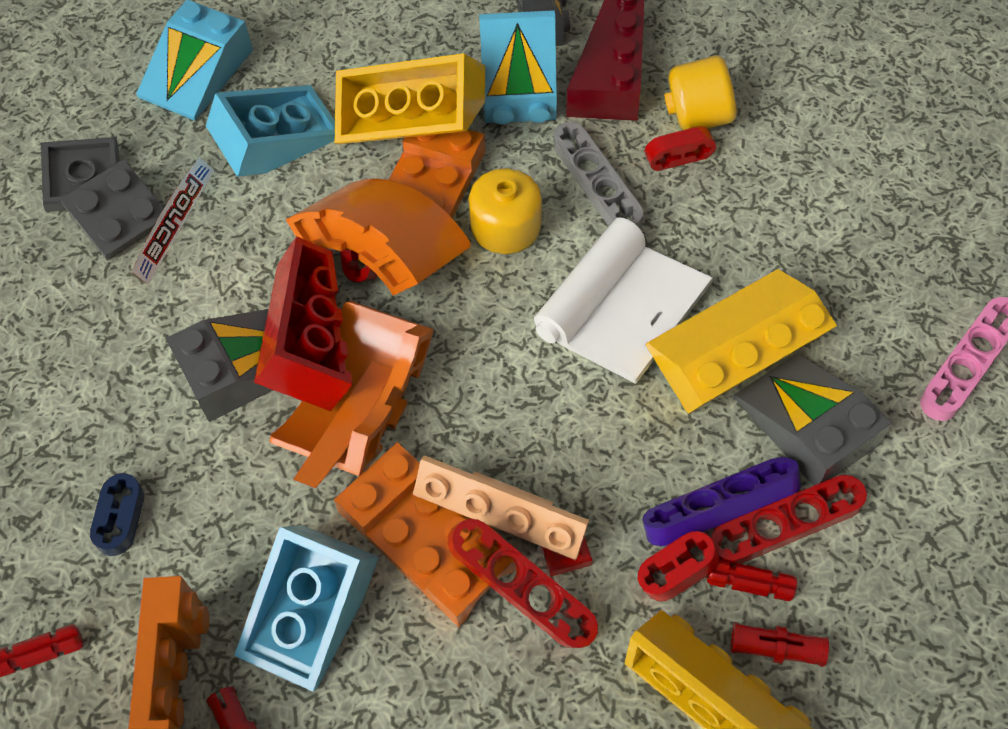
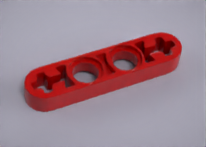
[711,475,867,567]
[448,519,598,648]

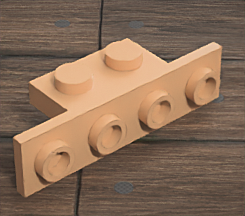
[413,455,589,560]

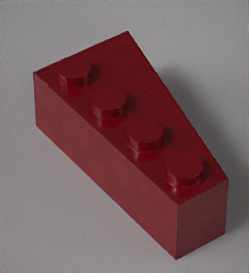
[566,0,644,121]

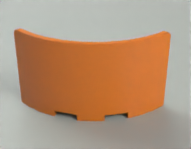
[285,178,471,296]
[269,301,434,476]

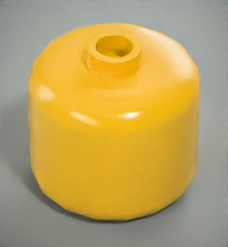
[664,55,737,130]
[468,168,542,255]

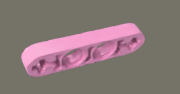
[920,297,1008,421]

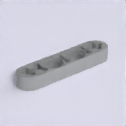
[554,122,643,228]

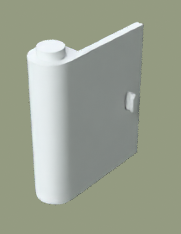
[534,218,712,384]

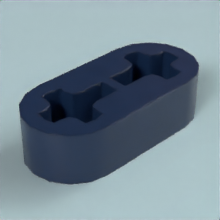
[90,473,144,556]

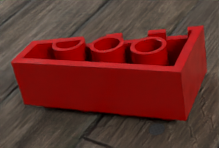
[254,236,353,411]

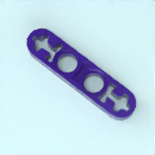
[642,457,801,546]

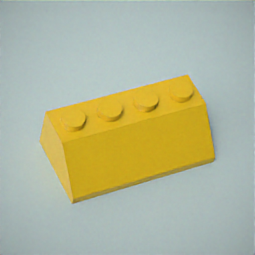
[335,53,485,144]
[645,269,837,414]
[624,610,813,729]

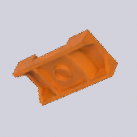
[388,129,486,219]
[334,442,517,627]
[128,576,209,729]

